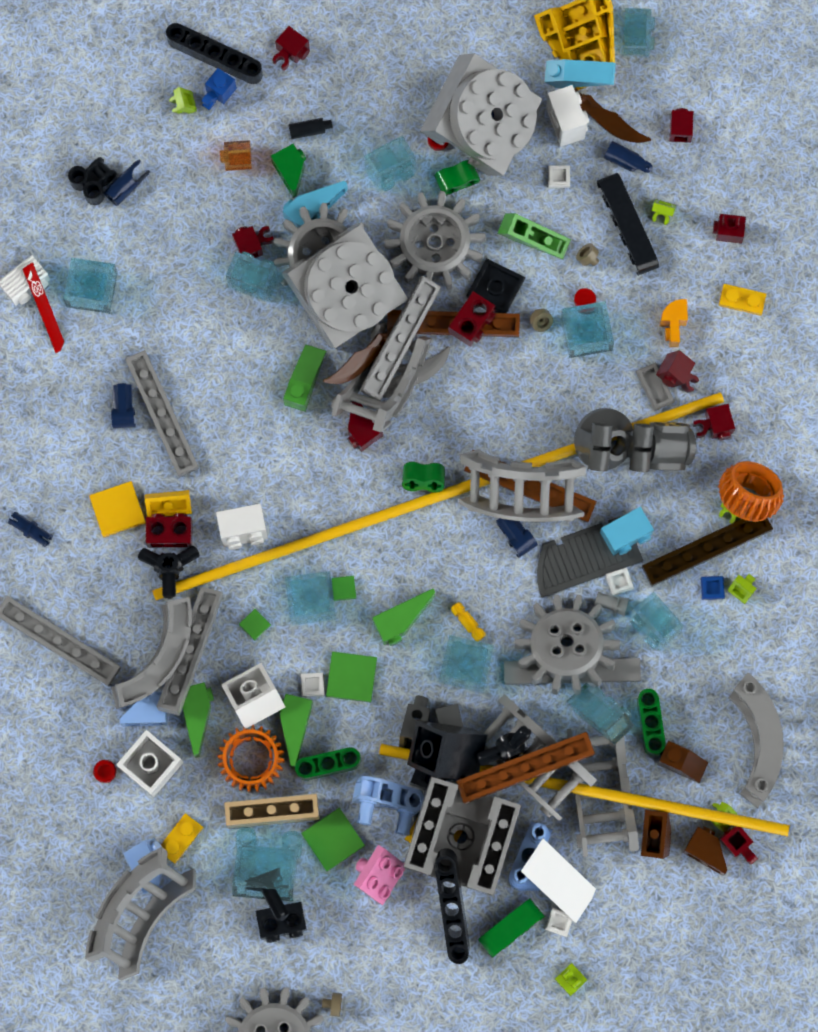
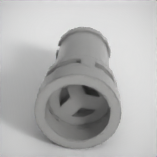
[594,592,629,616]

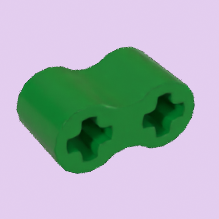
[434,160,480,196]
[402,462,445,493]

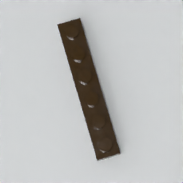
[642,518,773,587]

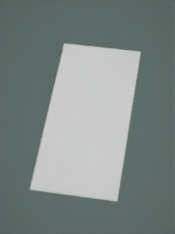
[521,839,596,923]

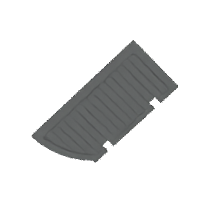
[537,515,643,598]

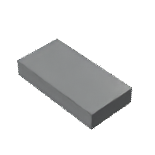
[636,362,675,411]

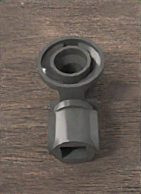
[574,408,696,472]

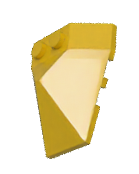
[534,0,615,90]

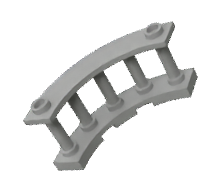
[331,322,432,432]
[459,449,586,522]
[111,596,192,709]
[728,673,784,809]
[484,694,597,821]
[563,722,639,857]
[85,847,196,980]

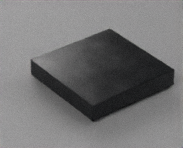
[466,258,525,313]

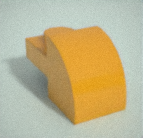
[660,299,688,347]

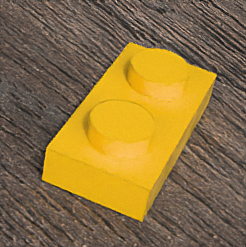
[718,284,767,316]
[144,490,192,517]
[161,813,204,864]

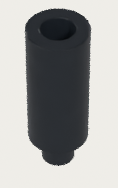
[289,118,333,140]

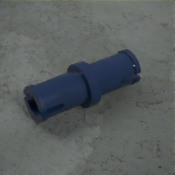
[8,512,53,547]

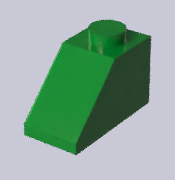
[271,144,306,198]

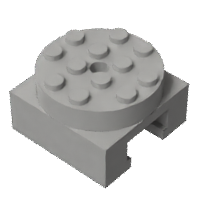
[420,53,542,176]
[282,224,408,348]
[403,777,521,896]

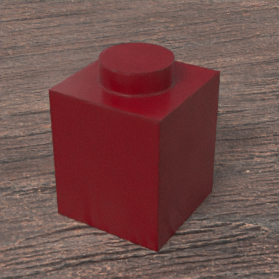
[669,108,694,143]

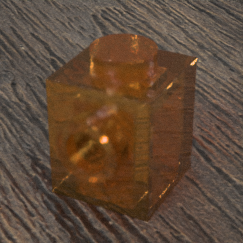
[220,140,252,171]

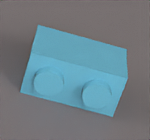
[600,507,654,556]

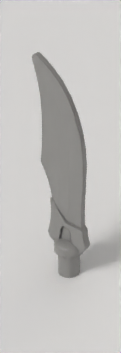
[370,346,450,398]

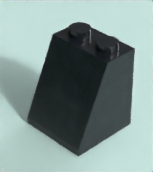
[407,720,487,779]

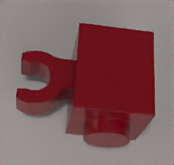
[272,26,310,71]
[712,214,746,244]
[232,226,274,263]
[656,350,699,393]
[692,404,736,441]
[719,826,758,865]

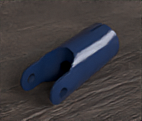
[604,141,653,173]
[104,160,150,206]

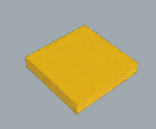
[89,481,146,538]

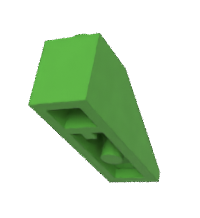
[497,213,571,259]
[283,344,326,412]
[372,588,435,646]
[183,682,214,758]
[278,694,313,769]

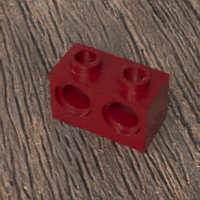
[448,291,496,347]
[146,513,193,548]

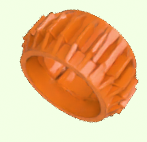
[718,461,784,522]
[217,725,285,793]

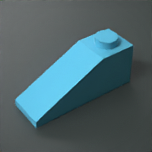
[544,59,616,88]
[283,181,348,228]

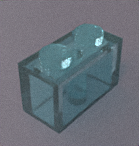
[623,8,655,57]

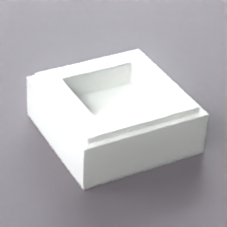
[548,165,570,188]
[605,567,634,596]
[301,673,325,697]
[545,907,573,937]

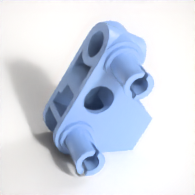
[352,776,424,836]
[508,821,553,891]

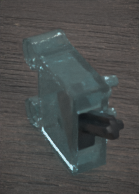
[232,827,302,921]

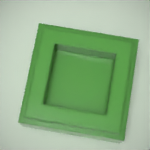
[332,576,356,601]
[239,609,271,641]

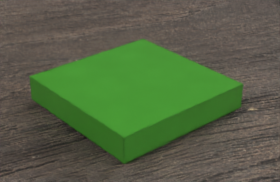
[326,652,377,703]
[301,807,365,872]

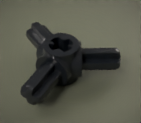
[138,546,200,599]
[477,726,531,766]

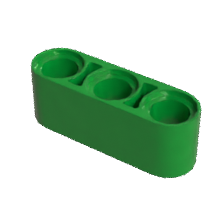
[637,689,666,757]
[295,747,361,781]
[478,898,545,958]

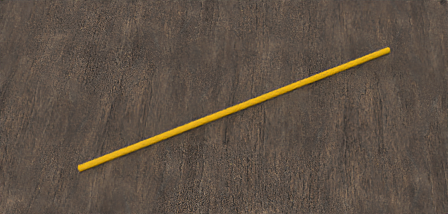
[152,392,724,601]

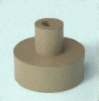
[576,243,599,266]
[530,309,553,332]
[322,992,342,1017]

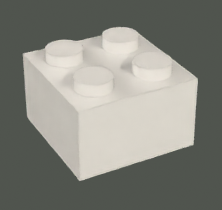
[546,85,589,147]
[216,503,268,550]
[221,663,285,729]
[116,730,183,798]

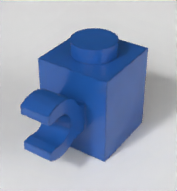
[201,68,237,110]

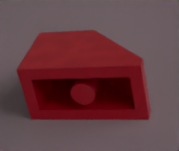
[347,401,383,452]

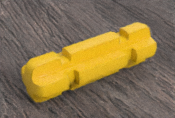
[451,602,486,642]

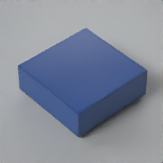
[700,576,725,600]

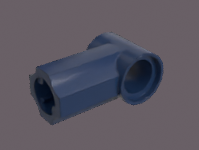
[111,383,136,429]
[496,518,538,558]

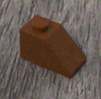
[657,741,709,783]
[641,809,672,859]
[683,826,727,876]

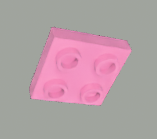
[353,845,406,905]

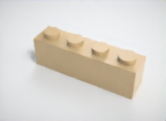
[224,794,320,829]

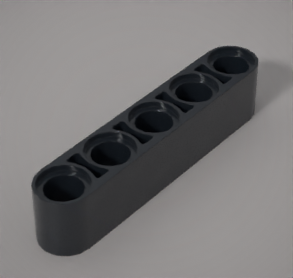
[166,23,263,84]
[597,173,659,276]
[435,848,470,964]

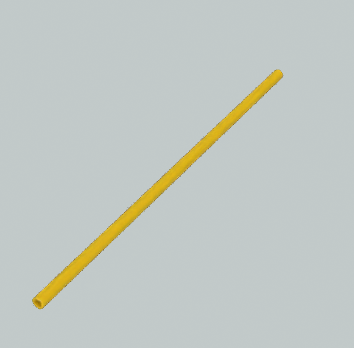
[379,744,790,837]

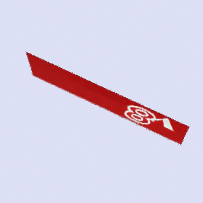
[23,262,64,353]

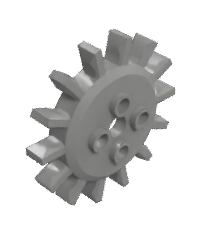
[384,191,486,289]
[272,203,365,299]
[515,595,620,695]
[225,988,324,1032]

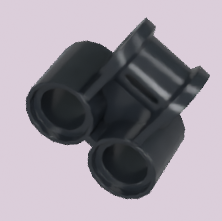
[68,157,117,206]

